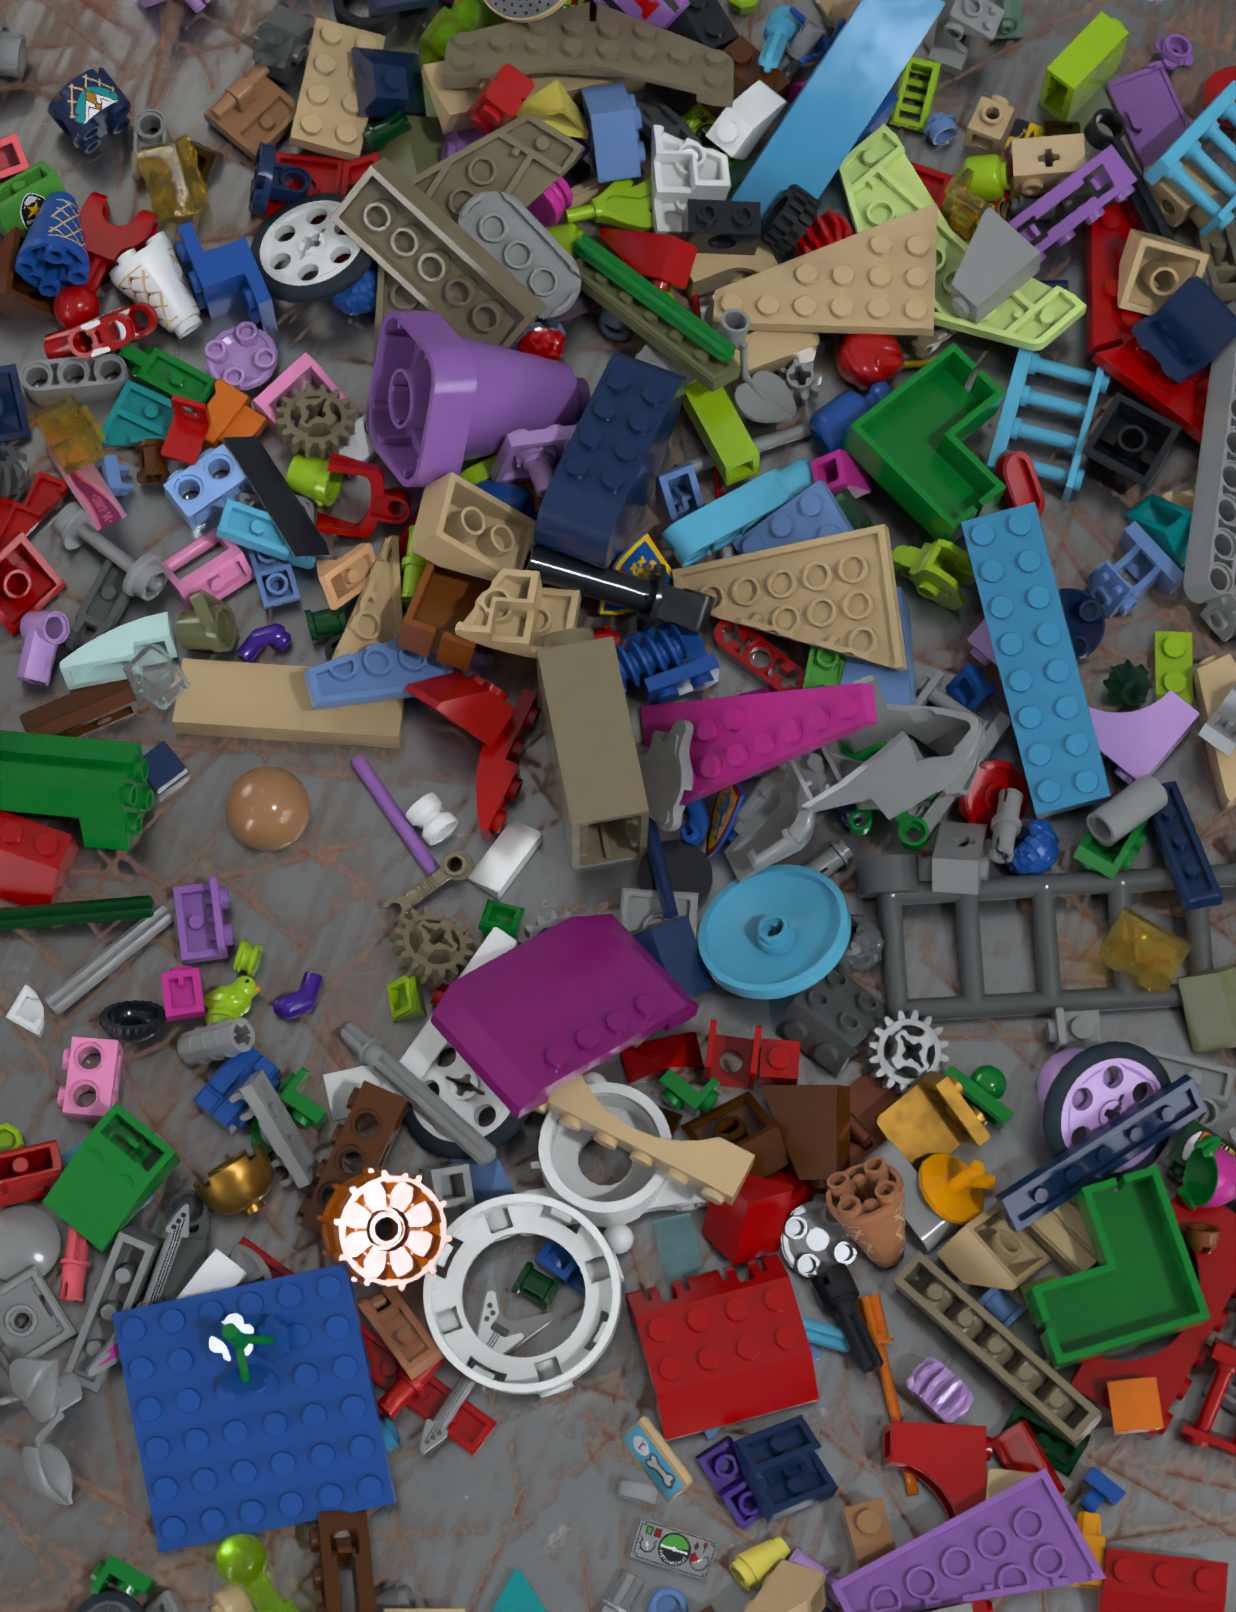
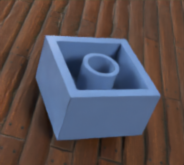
[581,82,646,183]

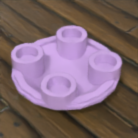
[205,321,278,391]

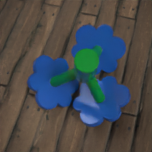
[208,1313,289,1398]

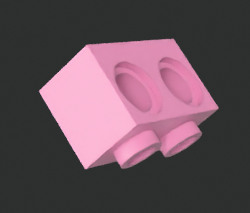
[57,1036,123,1123]

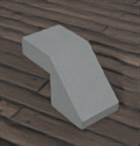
[1198,684,1236,756]

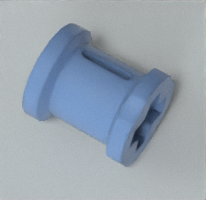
[978,1288,1028,1329]

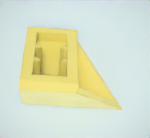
[514,79,589,139]

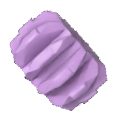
[906,1357,974,1424]

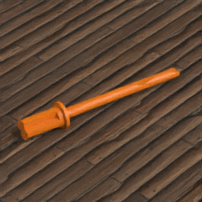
[857,1294,919,1496]

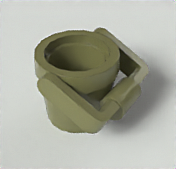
[177,589,239,652]

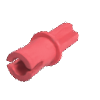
[58,1225,91,1303]

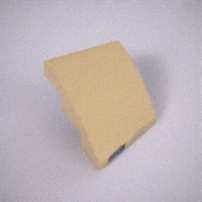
[455,568,581,659]

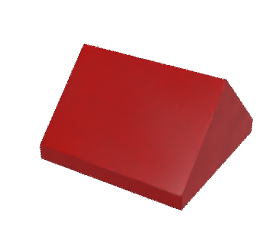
[0,531,66,636]
[701,1174,794,1265]

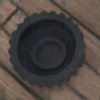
[99,1000,166,1043]

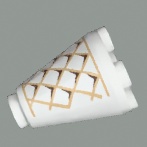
[109,231,203,339]

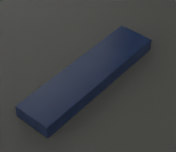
[1148,781,1223,911]

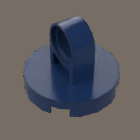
[249,142,312,215]

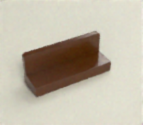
[20,679,141,738]

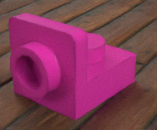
[160,965,206,1022]

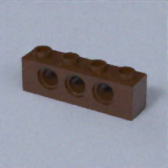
[297,1080,411,1236]

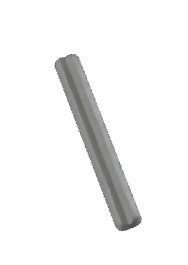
[45,904,174,1015]

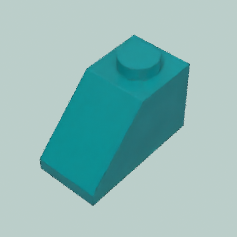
[1124,494,1192,568]

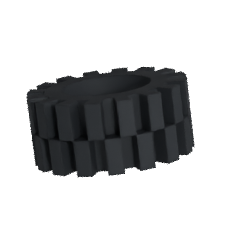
[760,183,820,255]

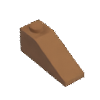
[840,1497,896,1571]

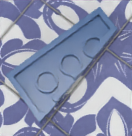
[303,634,455,710]

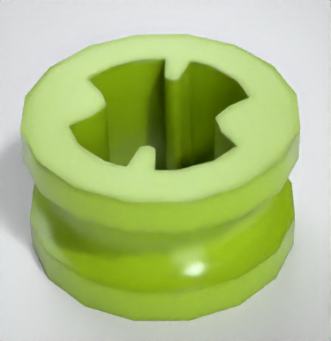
[233,939,263,977]

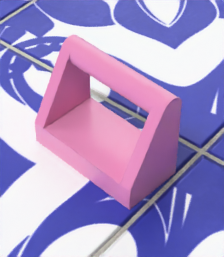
[253,352,346,447]
[161,526,255,611]

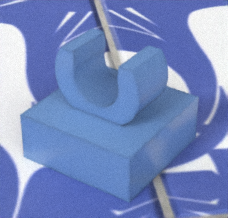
[94,454,134,496]

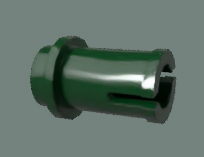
[364,109,412,150]

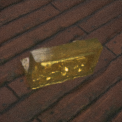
[136,135,208,220]

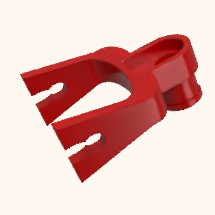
[315,452,411,539]

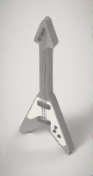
[419,1277,553,1455]

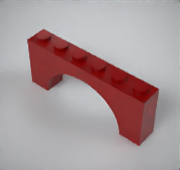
[1069,1183,1236,1441]
[883,1421,993,1612]

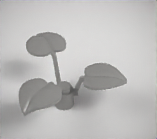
[635,301,796,423]
[0,1357,82,1506]

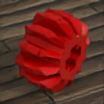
[793,211,854,257]

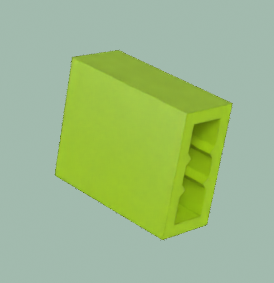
[1038,11,1129,121]

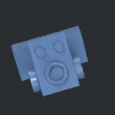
[1084,521,1184,619]

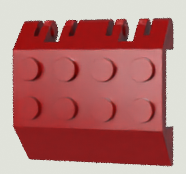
[625,1254,819,1441]

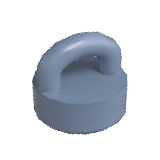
[599,307,632,342]

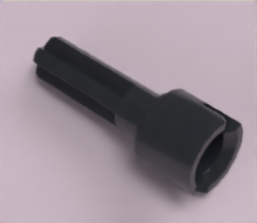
[811,1263,884,1374]

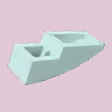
[59,612,178,690]

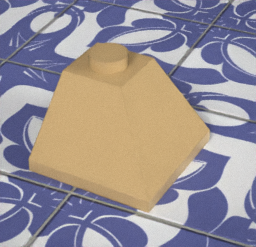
[1117,229,1210,316]
[936,1202,1052,1290]

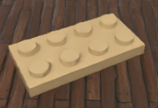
[288,17,386,161]

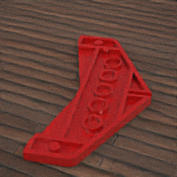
[1086,200,1211,444]

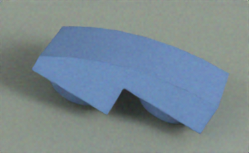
[247,548,301,609]

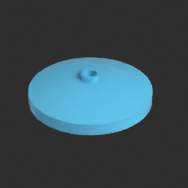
[698,864,851,1000]

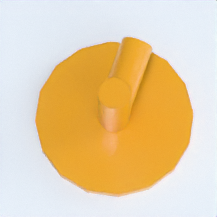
[918,1153,996,1225]

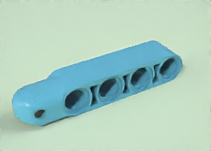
[661,458,814,567]

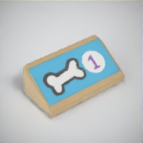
[622,1416,693,1502]

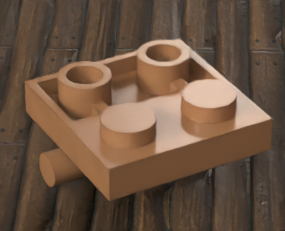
[204,63,297,161]

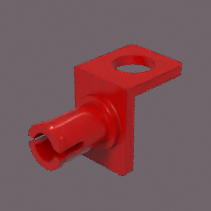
[161,395,212,466]

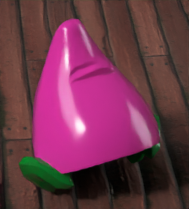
[1177,1136,1236,1212]

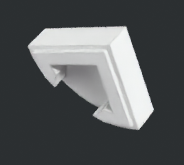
[5,984,46,1038]

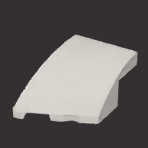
[651,124,731,239]

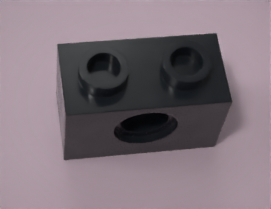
[682,199,761,255]

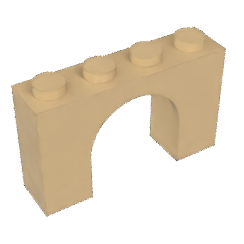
[686,240,820,390]

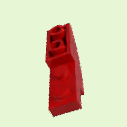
[476,688,541,842]

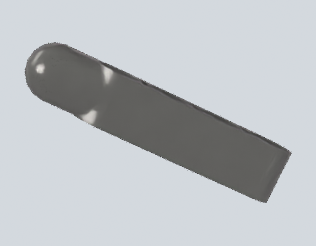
[162,1190,210,1302]

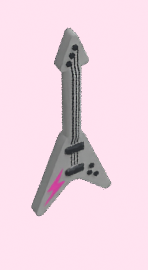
[86,1202,189,1376]

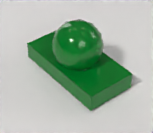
[944,1065,1014,1131]

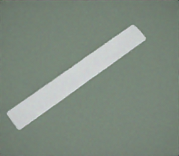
[381,927,517,1098]

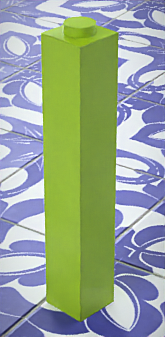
[666,291,760,486]

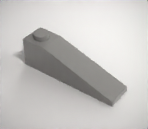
[64,1225,165,1393]

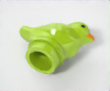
[204,976,262,1026]

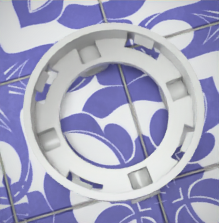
[423,1194,625,1398]

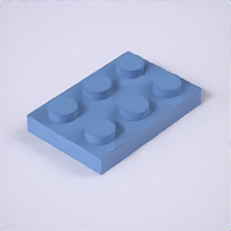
[733,480,854,555]

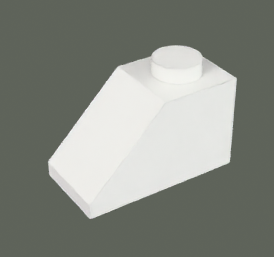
[705,80,788,160]

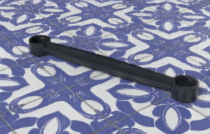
[1084,108,1211,366]

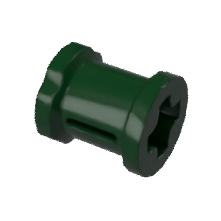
[304,606,347,643]
[511,1261,563,1311]

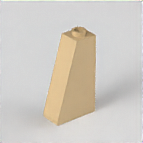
[1193,653,1236,812]

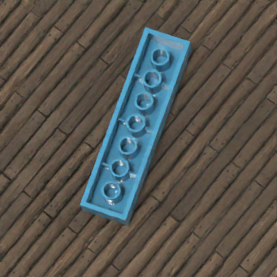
[961,502,1112,818]

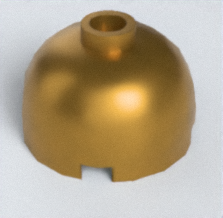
[192,1143,274,1217]

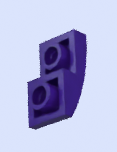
[695,1435,764,1530]

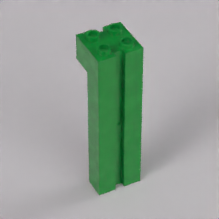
[0,730,154,851]

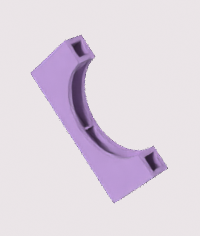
[967,618,1201,785]

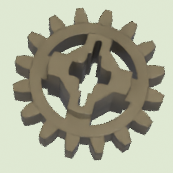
[276,384,355,459]
[390,906,474,987]

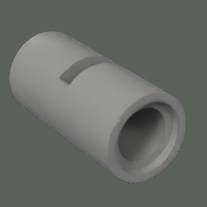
[1086,774,1168,846]

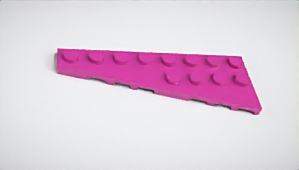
[640,683,877,805]

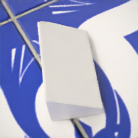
[468,819,543,900]

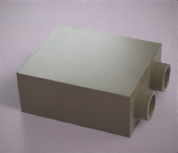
[537,628,649,870]

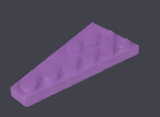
[830,1468,1106,1612]

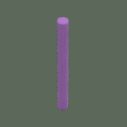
[350,754,440,876]

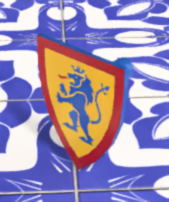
[705,783,745,860]

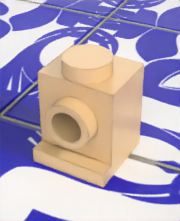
[964,95,1015,155]

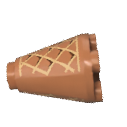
[826,1156,906,1268]

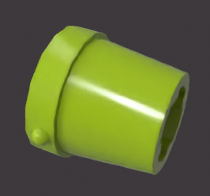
[286,454,344,507]

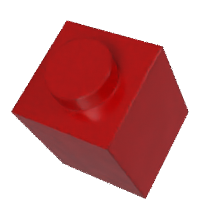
[757,1038,801,1087]

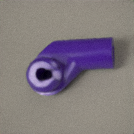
[235,623,291,663]
[273,972,323,1019]

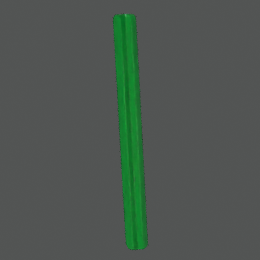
[573,234,736,363]

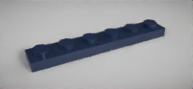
[995,1075,1208,1233]

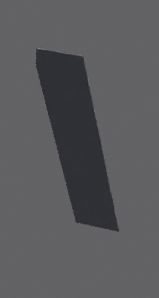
[223,436,330,557]

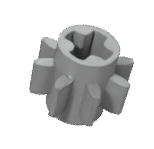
[779,359,822,407]

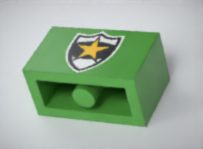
[0,160,65,238]

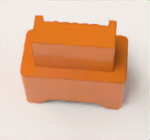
[203,378,268,455]

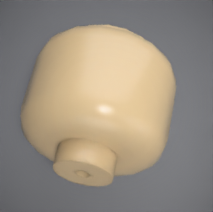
[211,1581,255,1612]

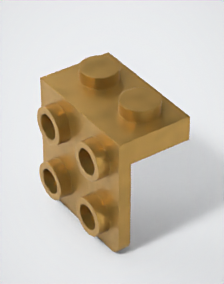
[874,1070,991,1173]

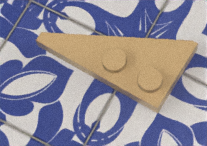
[332,535,403,660]

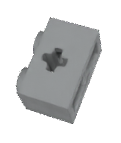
[932,822,992,895]

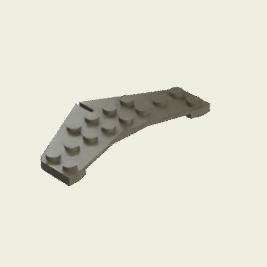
[443,2,734,107]
[373,114,585,359]

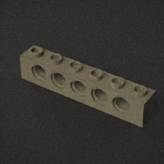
[893,1251,1102,1448]

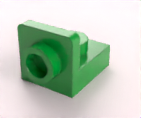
[89,1555,157,1598]

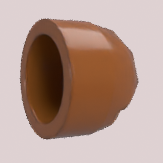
[1187,1222,1221,1254]

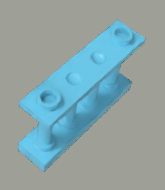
[1142,80,1236,237]
[986,348,1111,502]

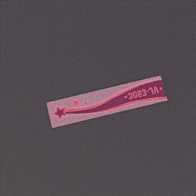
[45,434,127,531]

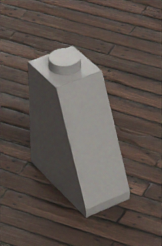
[951,207,1041,325]

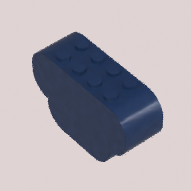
[534,351,687,570]

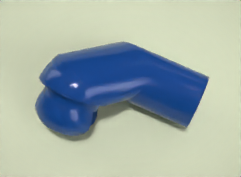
[680,799,712,846]

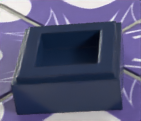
[143,740,188,794]

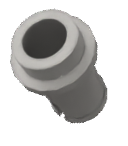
[803,839,854,877]

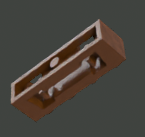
[309,1510,377,1612]

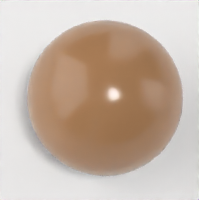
[225,766,311,851]

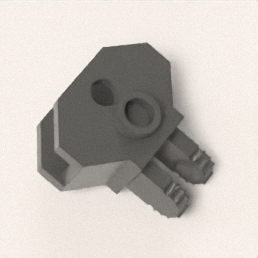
[252,2,314,84]

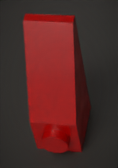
[599,227,698,293]

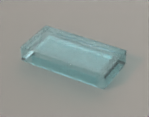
[652,1212,705,1300]

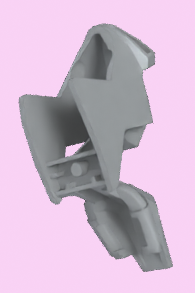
[724,675,986,883]

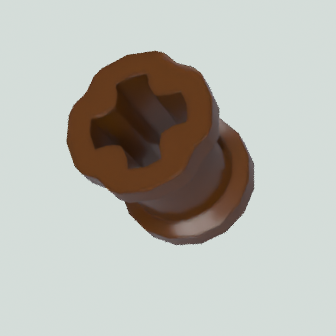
[135,438,170,486]

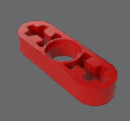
[713,620,805,692]

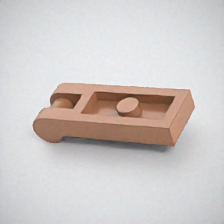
[357,1285,444,1380]

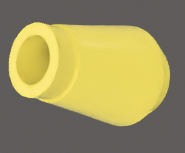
[729,1535,791,1591]

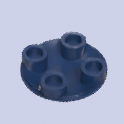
[1059,588,1105,661]

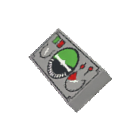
[630,1518,719,1583]

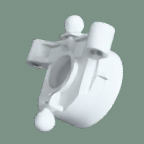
[517,1072,709,1254]

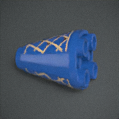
[15,191,90,297]

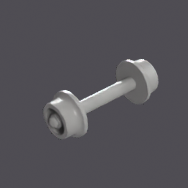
[53,502,169,601]

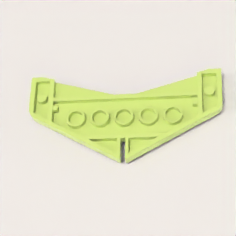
[839,124,1087,351]

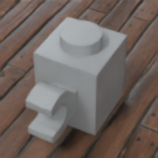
[419,1162,475,1228]

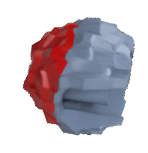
[510,318,566,361]

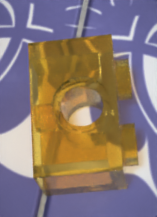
[33,395,107,475]

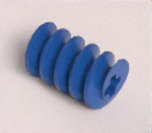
[615,624,687,692]

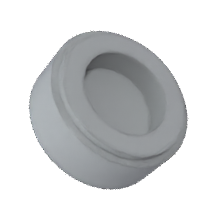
[616,1479,659,1506]

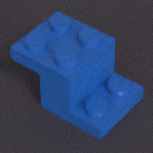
[175,222,278,334]

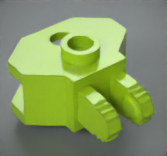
[892,538,976,611]

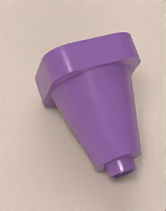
[366,311,591,487]

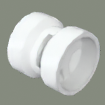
[405,792,458,846]

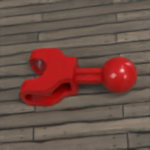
[53,191,159,328]

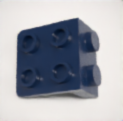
[1130,276,1236,384]

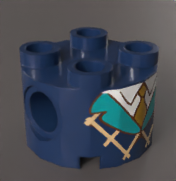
[48,68,131,154]

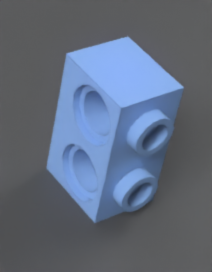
[163,444,252,532]

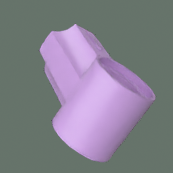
[16,610,70,686]

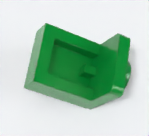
[279,1067,329,1132]
[658,1069,721,1118]

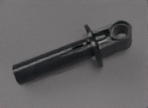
[522,544,716,634]

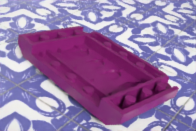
[430,914,699,1119]

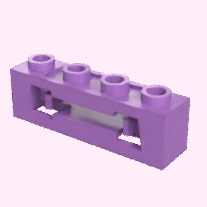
[1008,144,1138,262]

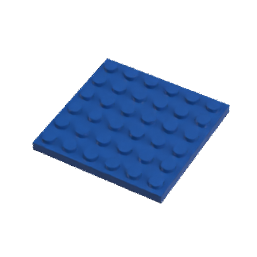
[111,1263,397,1553]

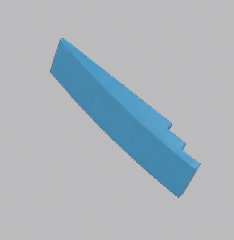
[729,0,946,224]

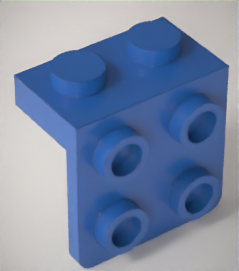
[623,622,720,705]

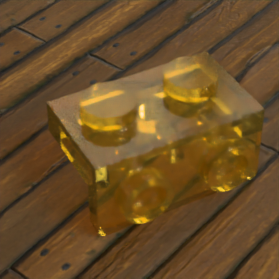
[939,168,992,245]
[1098,906,1192,993]

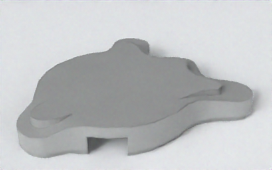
[636,719,694,832]

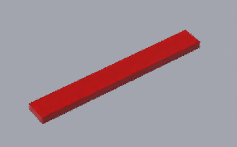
[228,1237,497,1457]

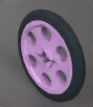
[1042,1041,1171,1184]

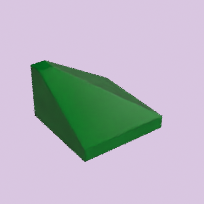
[478,899,525,948]

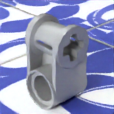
[131,109,171,181]

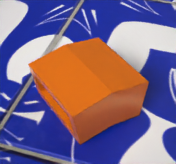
[1107,1377,1164,1435]

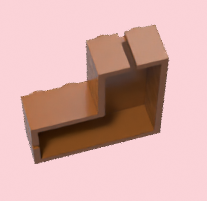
[396,544,560,672]

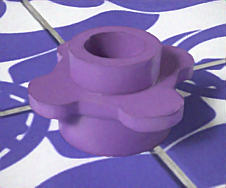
[1154,34,1194,70]

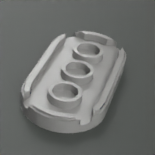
[458,191,581,319]

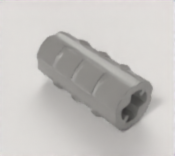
[177,1017,255,1065]

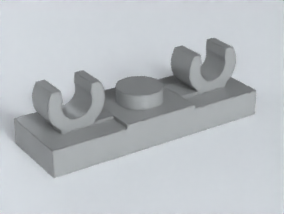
[229,1069,319,1189]

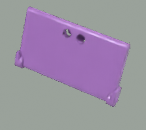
[1105,60,1204,170]

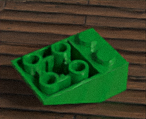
[43,1103,181,1252]

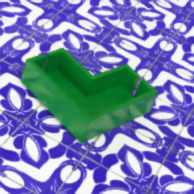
[842,343,1006,542]
[1026,1165,1211,1370]

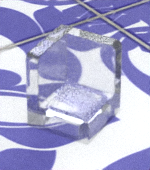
[123,645,191,711]

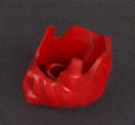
[836,333,905,391]

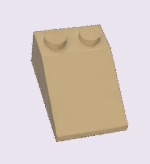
[409,471,536,581]

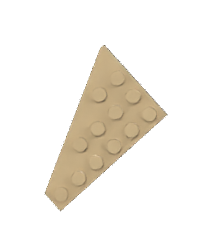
[713,204,938,336]
[672,524,907,671]

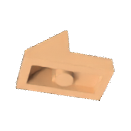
[316,543,376,610]

